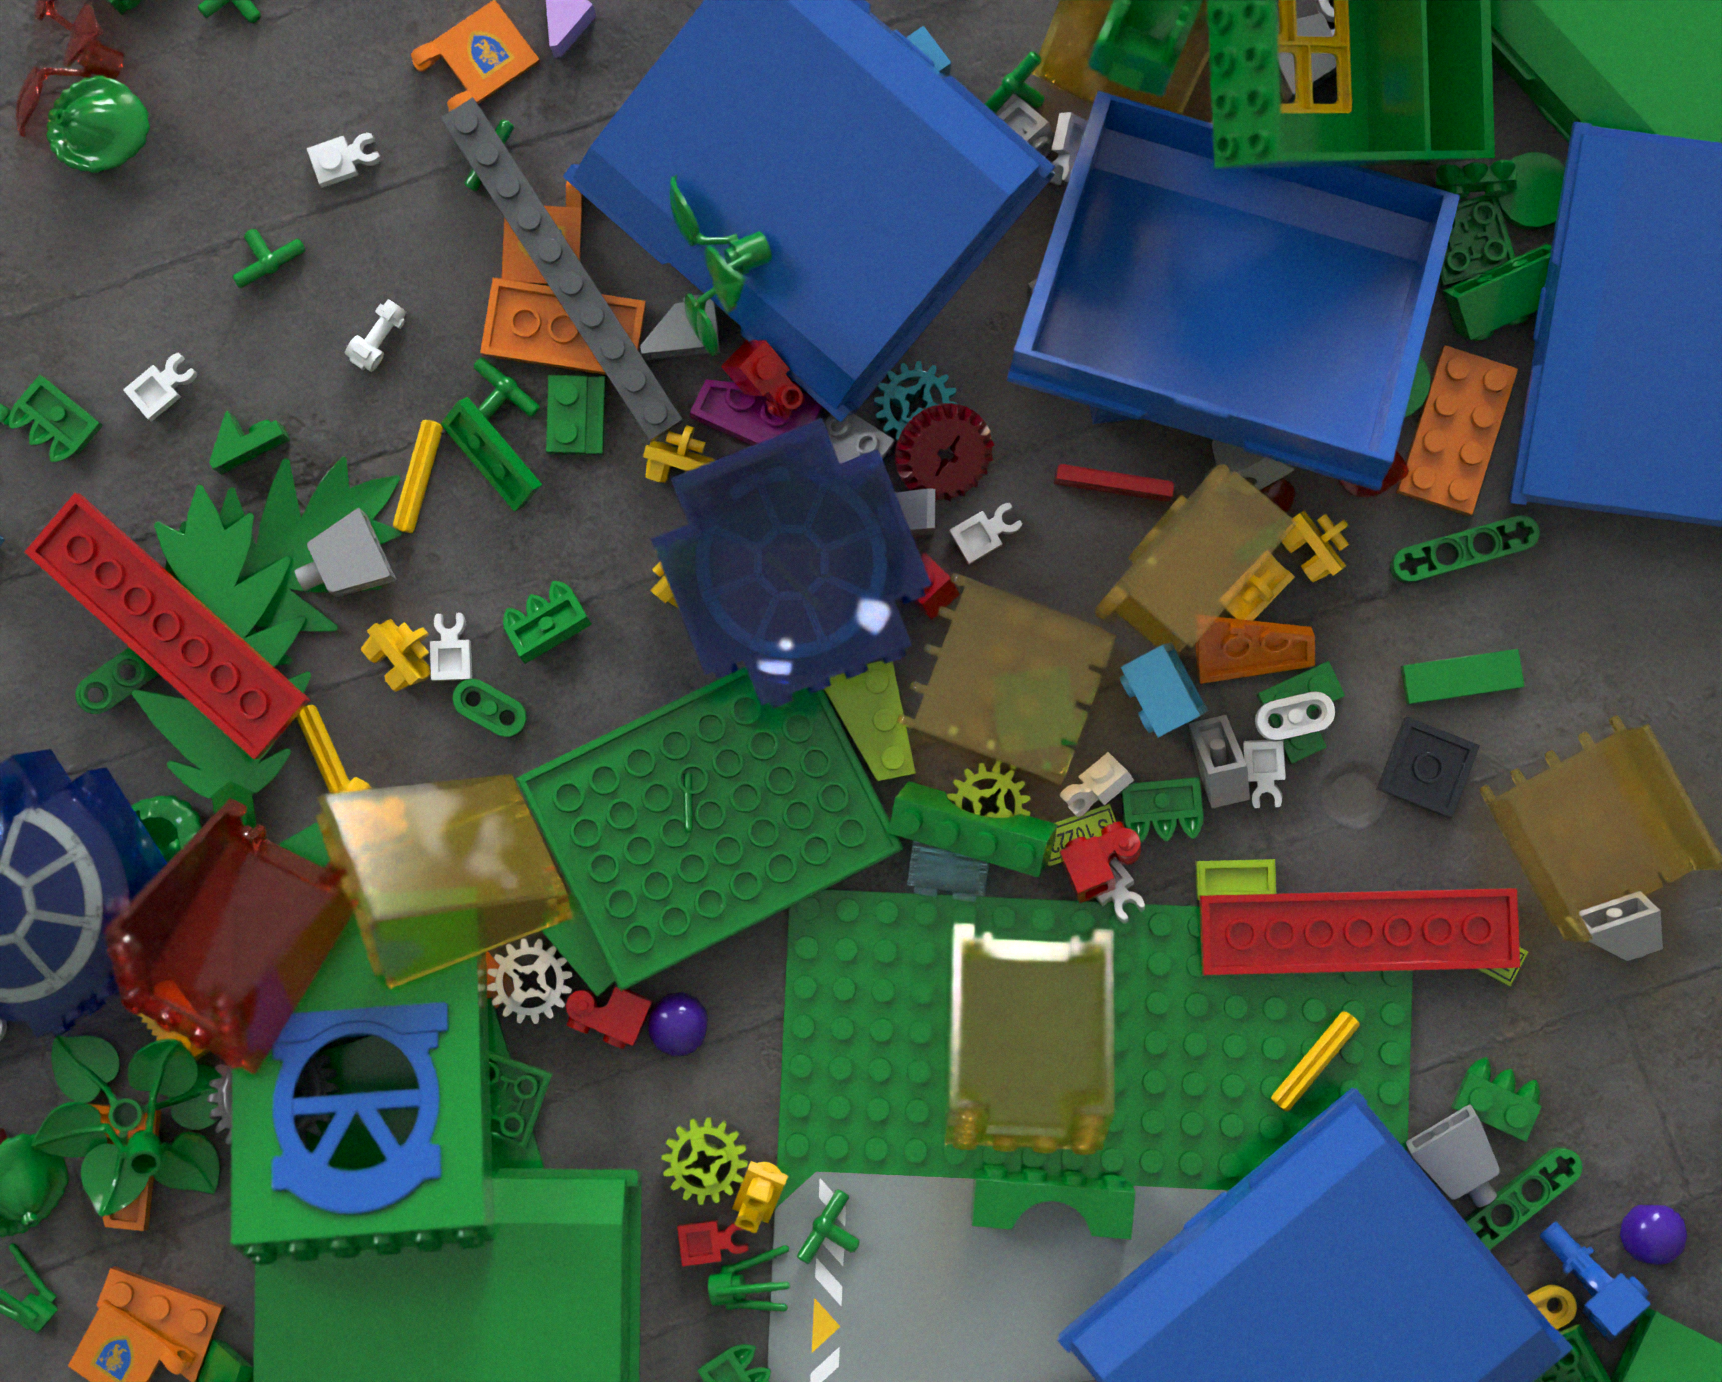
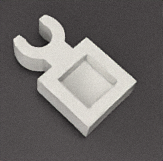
[307,133,381,188]
[123,353,198,422]
[949,503,1022,565]
[430,613,472,681]
[1243,739,1286,808]
[1095,859,1145,924]

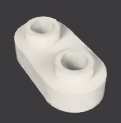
[1255,692,1335,741]

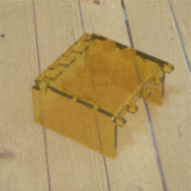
[1095,464,1297,654]
[897,573,1117,787]
[1479,715,1722,942]

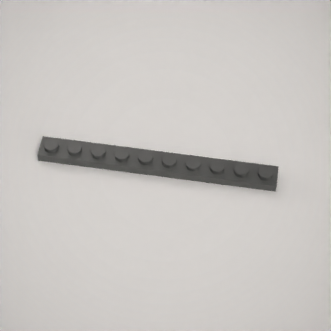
[441,97,683,442]

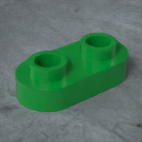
[453,679,528,737]

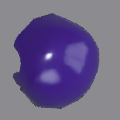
[648,992,708,1057]
[1620,1205,1687,1265]

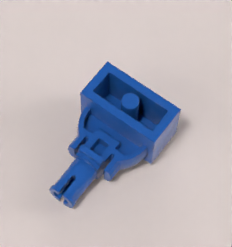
[1539,1221,1651,1343]

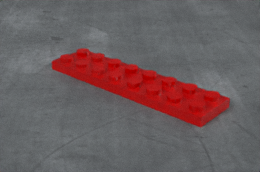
[24,493,310,760]
[1199,888,1520,975]

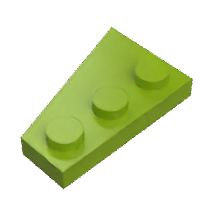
[816,659,916,782]

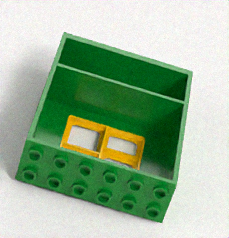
[1207,0,1495,168]

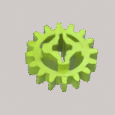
[947,763,1031,818]
[662,1116,748,1205]

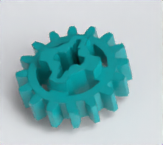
[874,361,958,443]

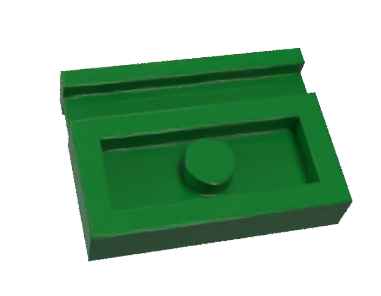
[546,375,606,455]

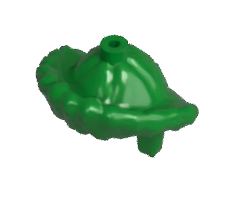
[46,75,150,173]
[98,795,203,896]
[0,1133,69,1238]

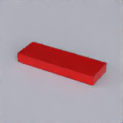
[1054,464,1174,502]

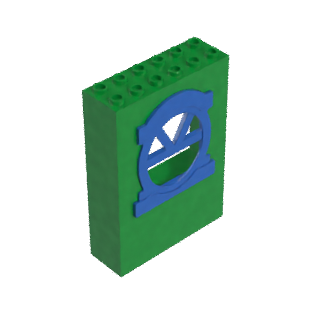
[231,889,494,1265]

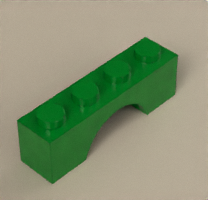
[888,781,1058,877]
[970,1165,1136,1239]

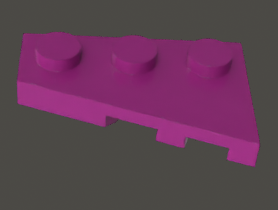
[689,379,823,465]

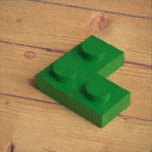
[1256,661,1345,764]

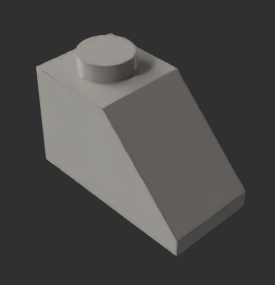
[640,295,720,361]
[879,489,935,538]
[1188,715,1250,808]
[1569,891,1663,961]

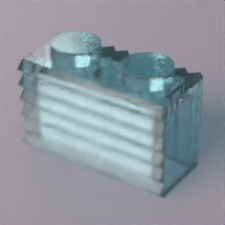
[906,840,990,902]

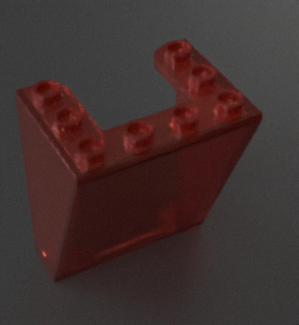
[104,798,366,1074]

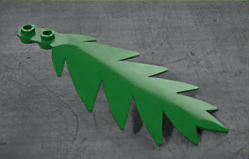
[75,457,401,714]
[132,484,311,875]

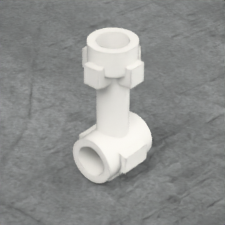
[345,299,407,372]

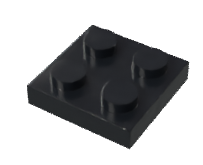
[1376,717,1480,818]

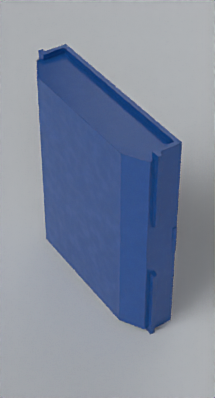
[562,0,1056,422]
[1007,91,1460,491]
[1509,122,1722,527]
[1057,1087,1573,1382]

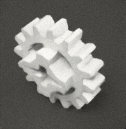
[487,938,572,1024]

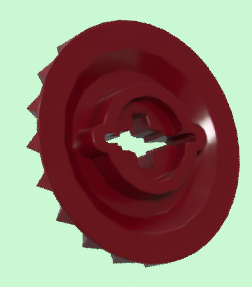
[895,403,995,502]

